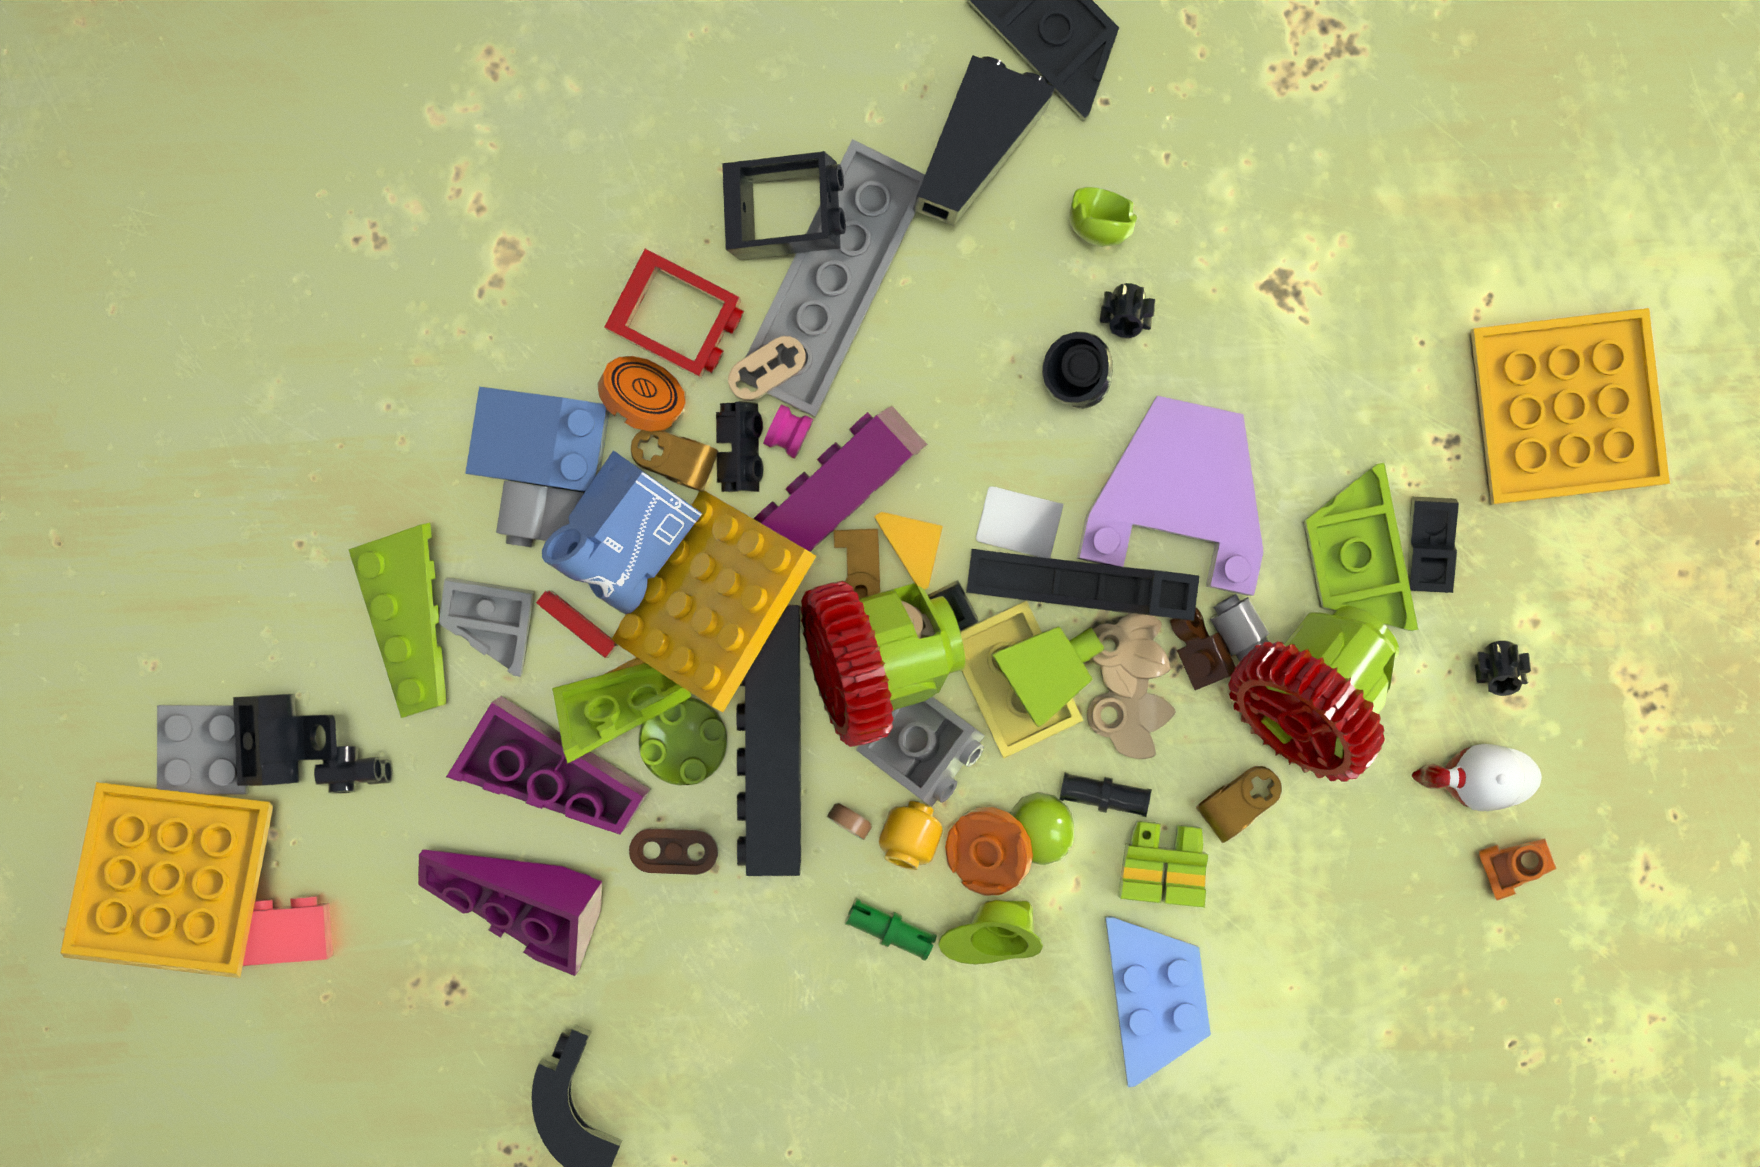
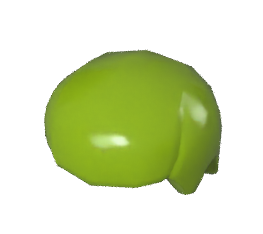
[1069,187,1137,247]
[1010,792,1074,865]

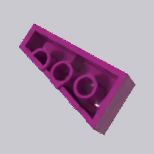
[754,406,928,552]

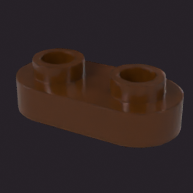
[629,828,718,875]

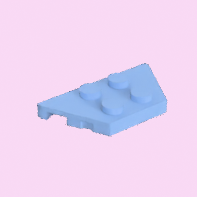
[1105,916,1211,1087]

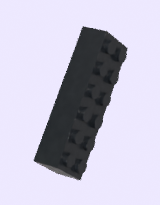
[736,605,802,876]

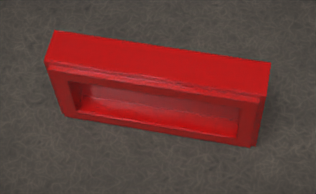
[536,590,618,658]

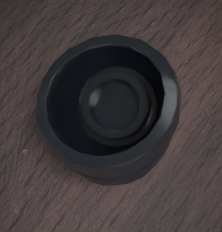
[1042,332,1113,409]

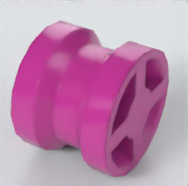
[763,404,813,459]

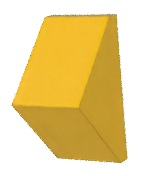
[874,512,943,590]

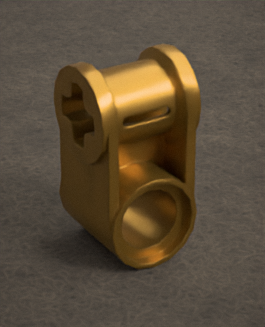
[630,430,718,492]
[1196,766,1282,843]

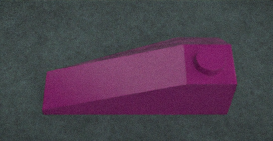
[418,849,602,976]

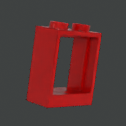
[604,248,744,379]

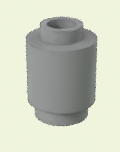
[1210,594,1269,661]

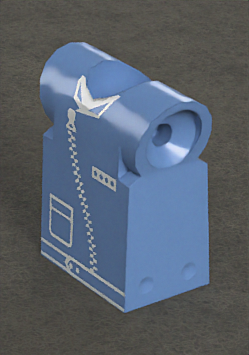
[542,450,702,614]

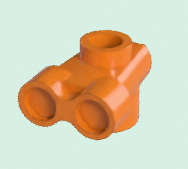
[1478,838,1557,901]

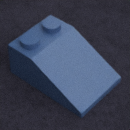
[465,386,610,493]

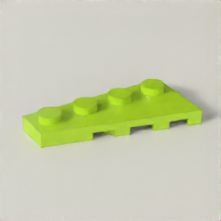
[348,523,447,718]

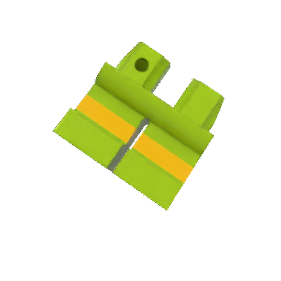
[1118,821,1208,908]

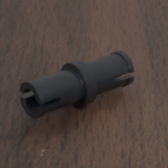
[1059,772,1152,817]

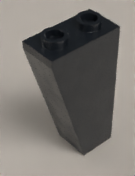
[913,55,1055,226]

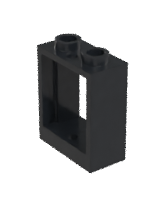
[722,151,846,260]

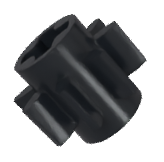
[1100,283,1156,338]
[1475,641,1531,696]

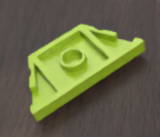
[1304,463,1419,631]

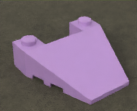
[1077,396,1263,596]

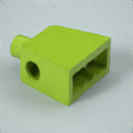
[992,626,1105,727]

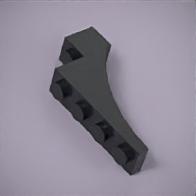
[966,549,1200,621]

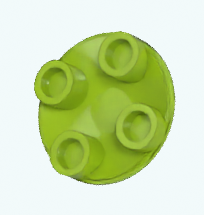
[639,698,727,785]

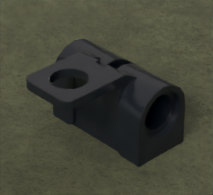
[233,694,337,786]

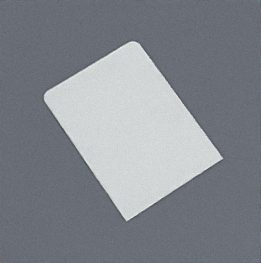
[976,486,1064,558]

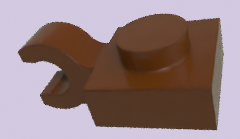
[1170,608,1235,690]

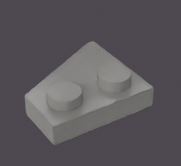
[439,577,534,677]

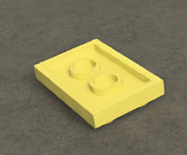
[960,601,1084,759]

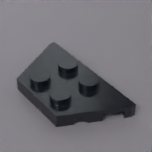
[966,0,1119,121]

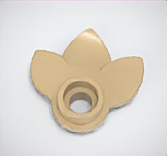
[1091,614,1170,698]
[1087,678,1176,759]

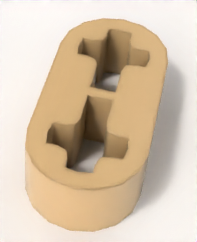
[728,336,806,401]

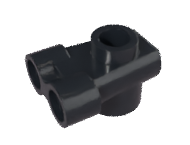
[314,746,392,794]

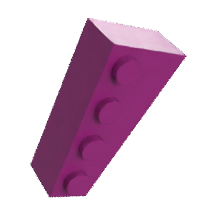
[446,696,651,835]

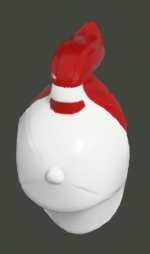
[1412,744,1542,811]

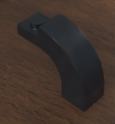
[531,1025,623,1167]

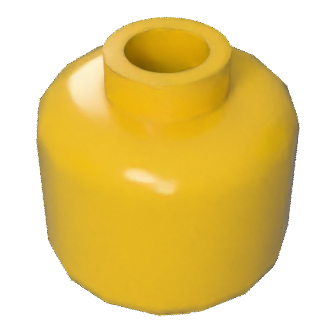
[879,801,943,870]

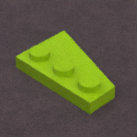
[552,663,691,763]

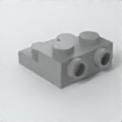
[856,697,985,807]

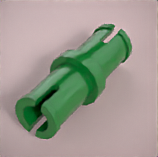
[845,898,937,961]

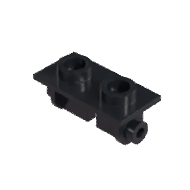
[716,401,763,492]

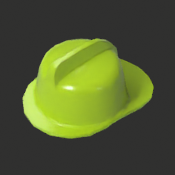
[939,900,1043,965]

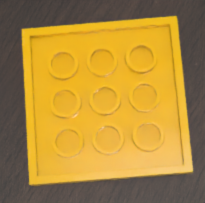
[1471,308,1670,505]
[612,490,816,712]
[60,782,273,978]

